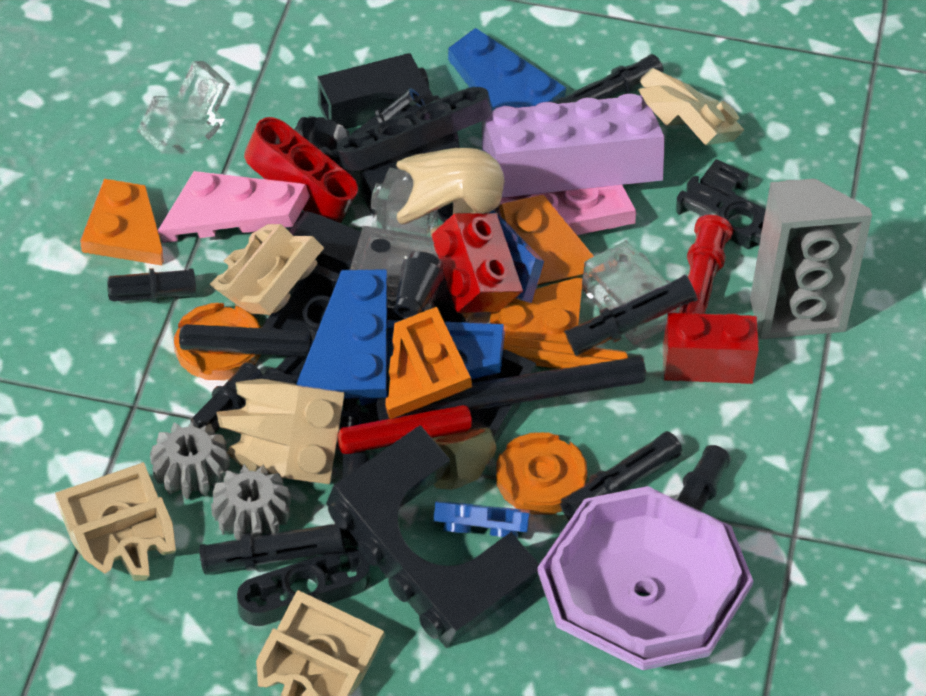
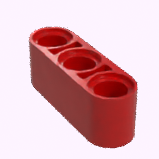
[244,117,358,223]

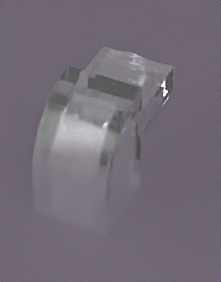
[137,61,230,154]

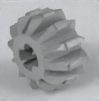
[150,419,230,499]
[211,464,291,540]

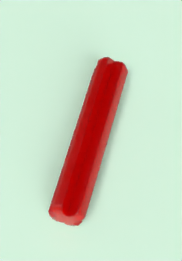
[337,405,472,454]

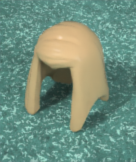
[397,148,505,240]

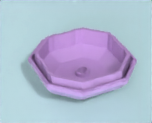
[538,486,754,670]

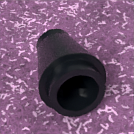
[394,251,444,319]

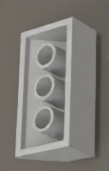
[750,179,872,339]

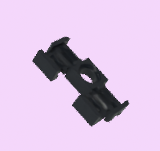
[676,159,766,249]

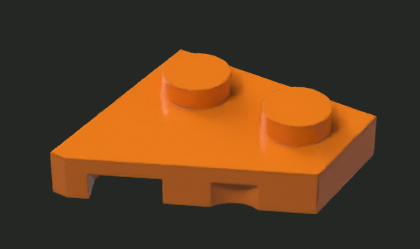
[80,179,164,266]
[499,195,602,286]
[490,278,583,344]
[385,307,472,419]

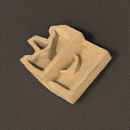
[638,68,744,145]
[210,224,324,315]
[216,379,344,484]
[55,462,176,581]
[256,590,385,696]

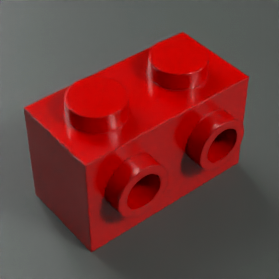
[431,213,523,313]
[663,312,759,384]

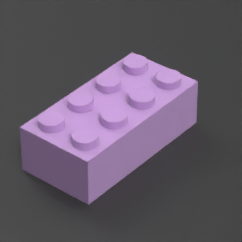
[482,94,664,197]

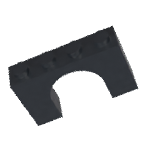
[317,53,460,220]
[326,425,539,648]

